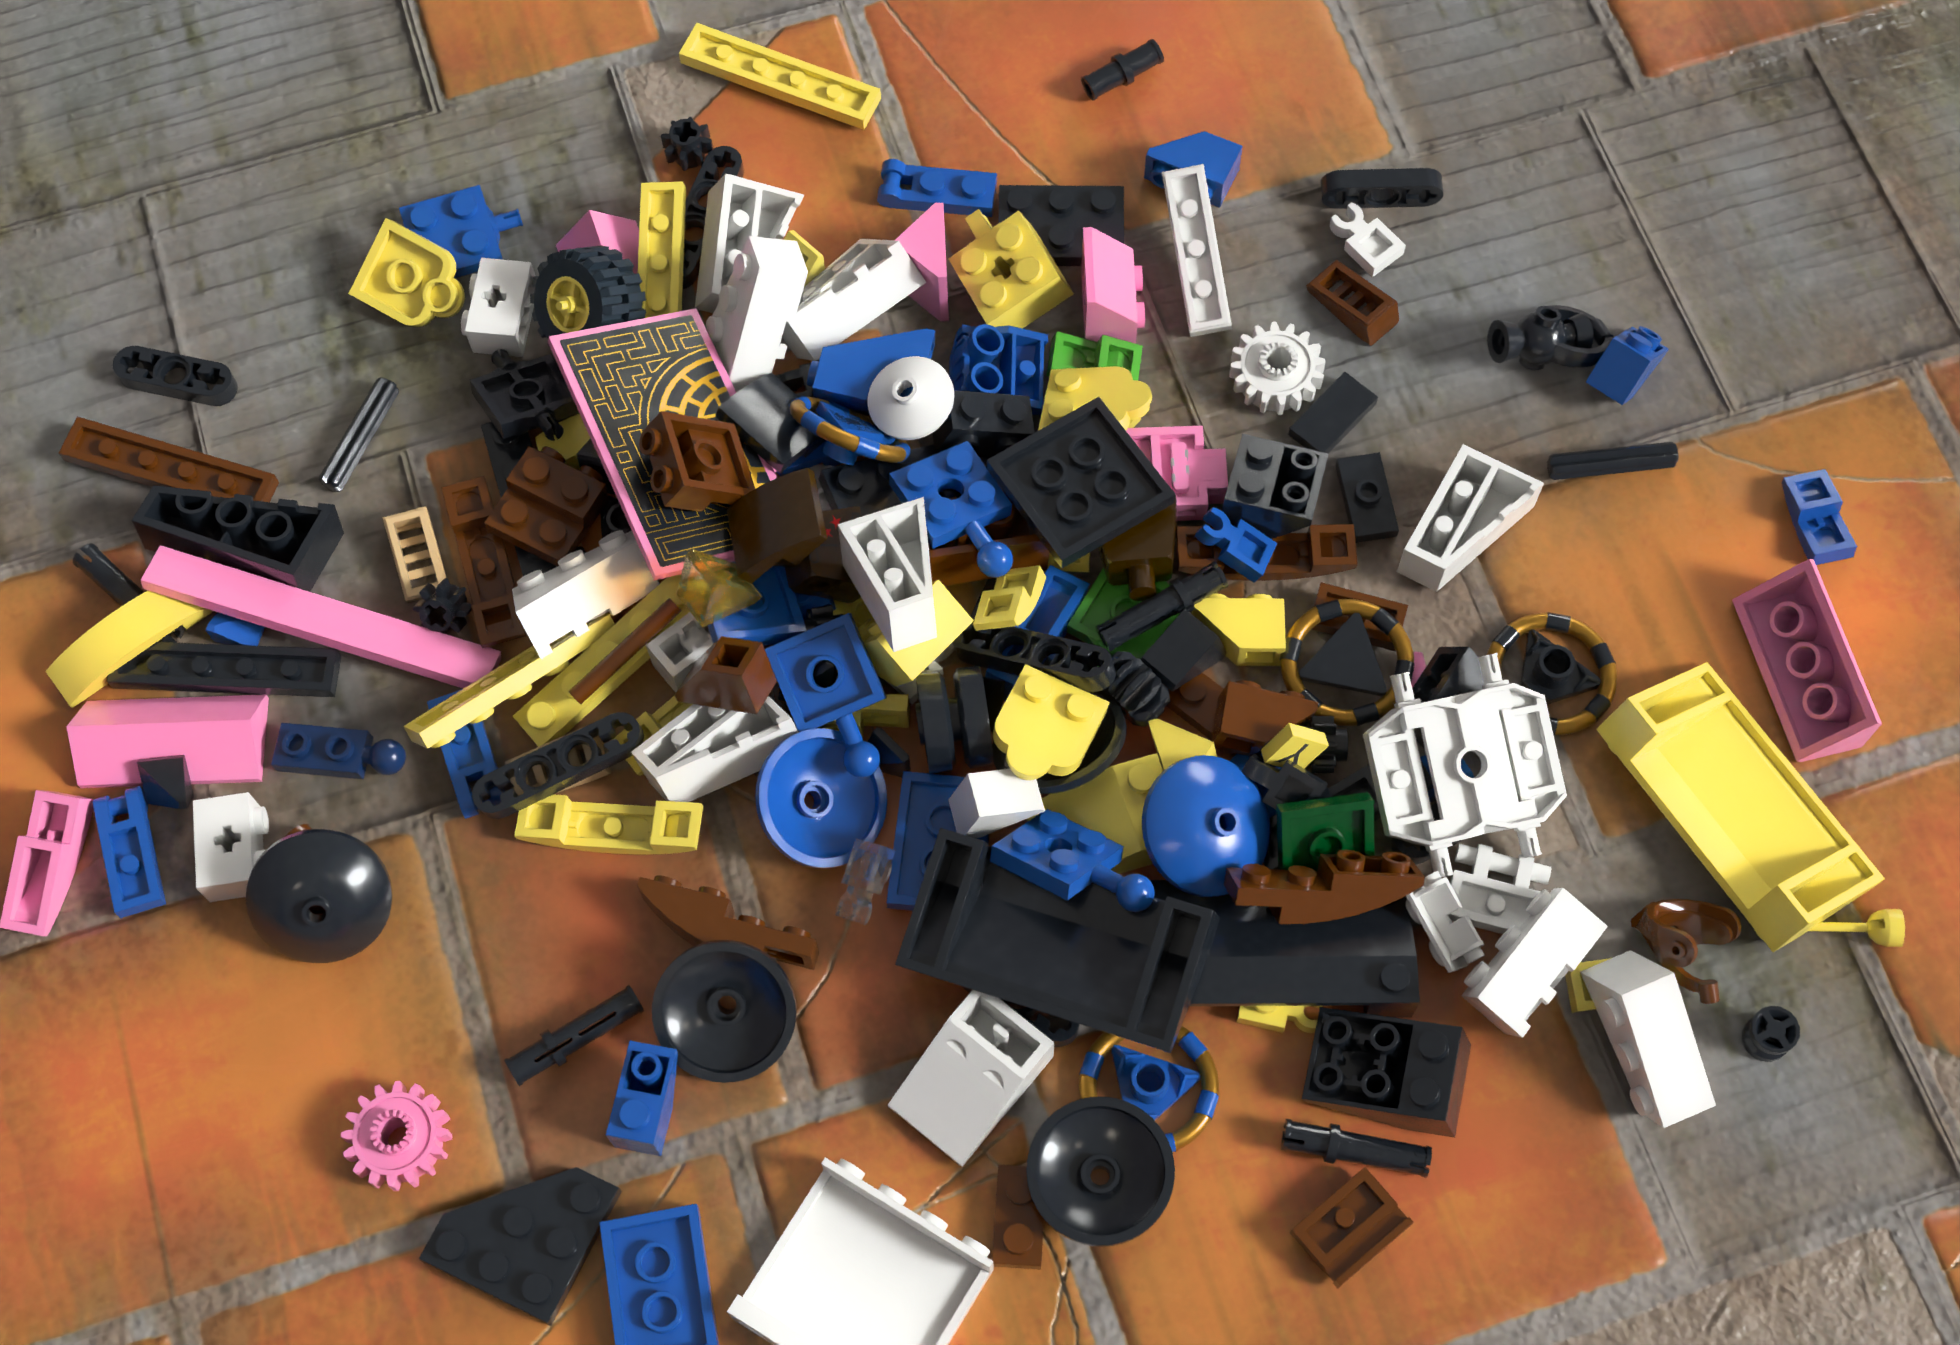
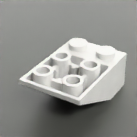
[888,990,1054,1167]

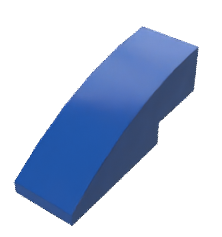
[985,565,1090,701]

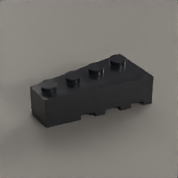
[132,485,344,592]

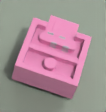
[1126,426,1228,521]

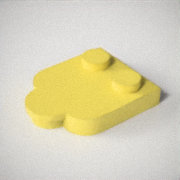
[348,218,465,327]
[1038,366,1152,431]
[993,664,1110,780]

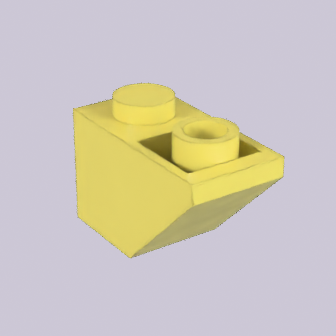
[1191,593,1286,666]

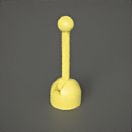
[1809,909,1905,947]

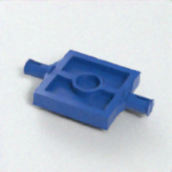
[399,185,523,278]

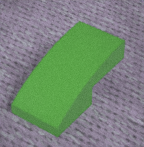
[1046,331,1143,381]

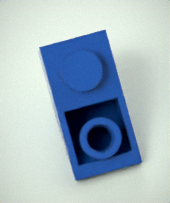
[1144,131,1243,208]
[1586,326,1669,405]
[606,1040,678,1156]

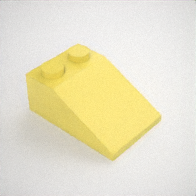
[1026,753,1163,874]

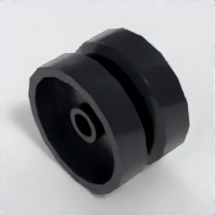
[915,665,994,774]

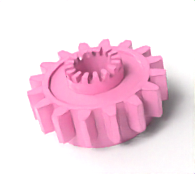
[341,1081,452,1191]

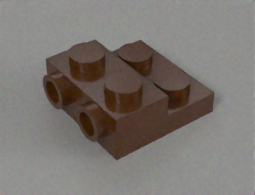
[639,411,755,512]
[484,446,608,567]

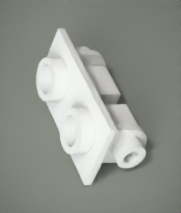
[1406,871,1484,973]

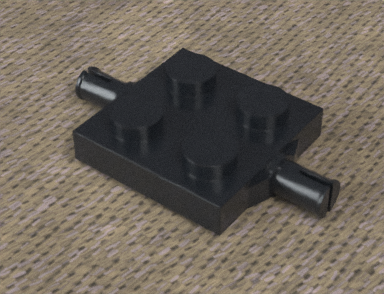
[470,349,580,441]

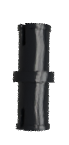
[1081,39,1164,101]

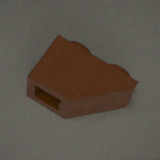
[675,636,777,715]
[1211,680,1318,756]

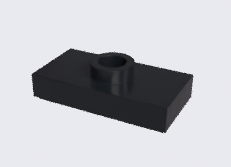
[1335,452,1399,543]

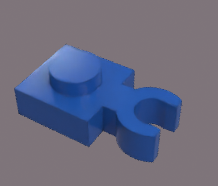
[1195,507,1277,583]

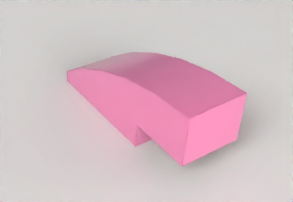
[0,790,94,936]

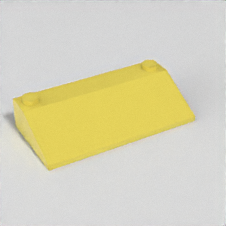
[1596,662,1885,952]

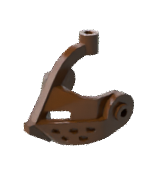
[1631,899,1741,1004]

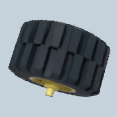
[530,246,646,347]

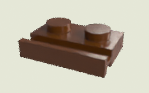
[1290,1167,1413,1289]

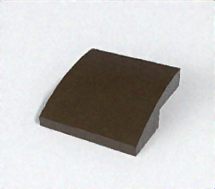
[726,468,827,584]

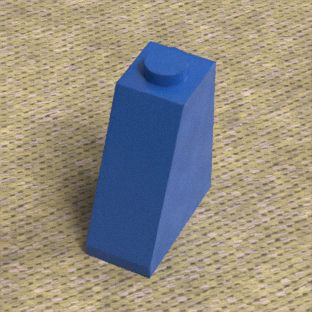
[807,328,935,415]

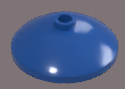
[755,728,887,868]
[1142,755,1270,897]

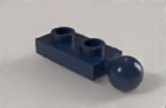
[271,723,406,779]

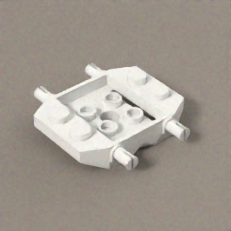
[1363,653,1567,877]

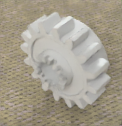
[1229,322,1325,415]

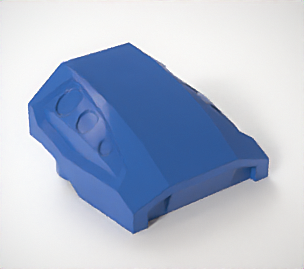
[949,324,1048,415]

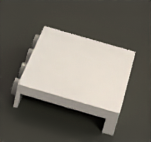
[727,1157,994,1345]

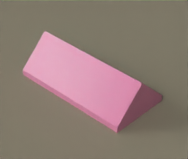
[1732,559,1882,762]
[66,694,269,788]

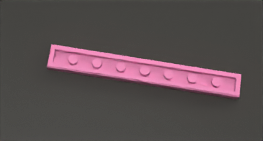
[141,545,501,689]

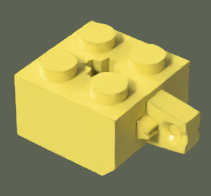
[948,209,1074,329]

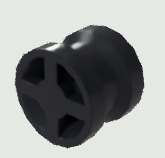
[1742,1006,1800,1062]

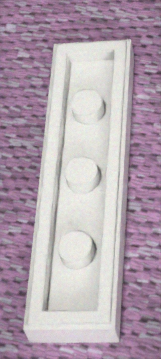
[1162,164,1232,337]

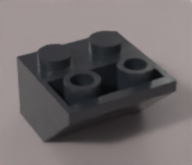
[1222,434,1329,539]

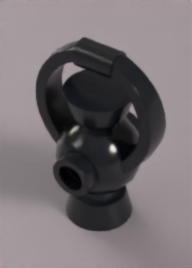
[1487,305,1614,370]

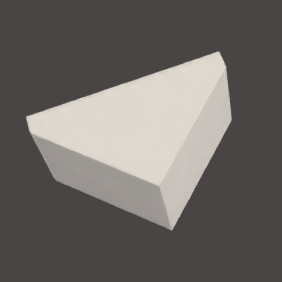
[948,769,1045,839]

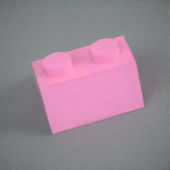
[1081,227,1145,344]

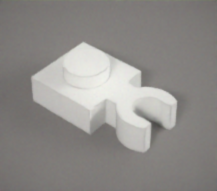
[1330,202,1406,277]

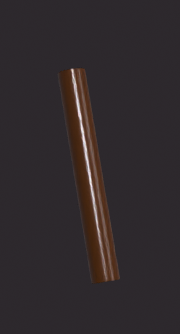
[568,598,682,704]

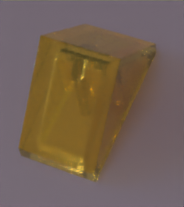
[677,549,762,628]

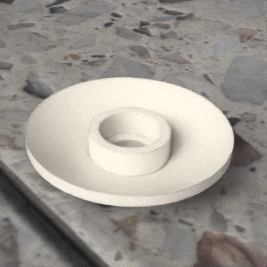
[868,356,954,440]

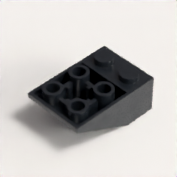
[1302,1007,1471,1138]

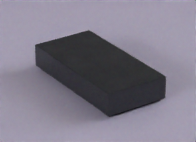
[1288,372,1378,454]

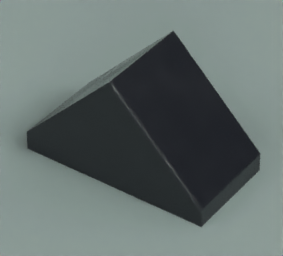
[1141,609,1227,692]

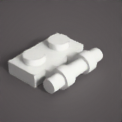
[1448,844,1551,934]

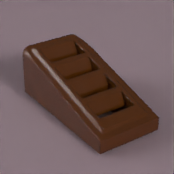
[1306,260,1399,346]

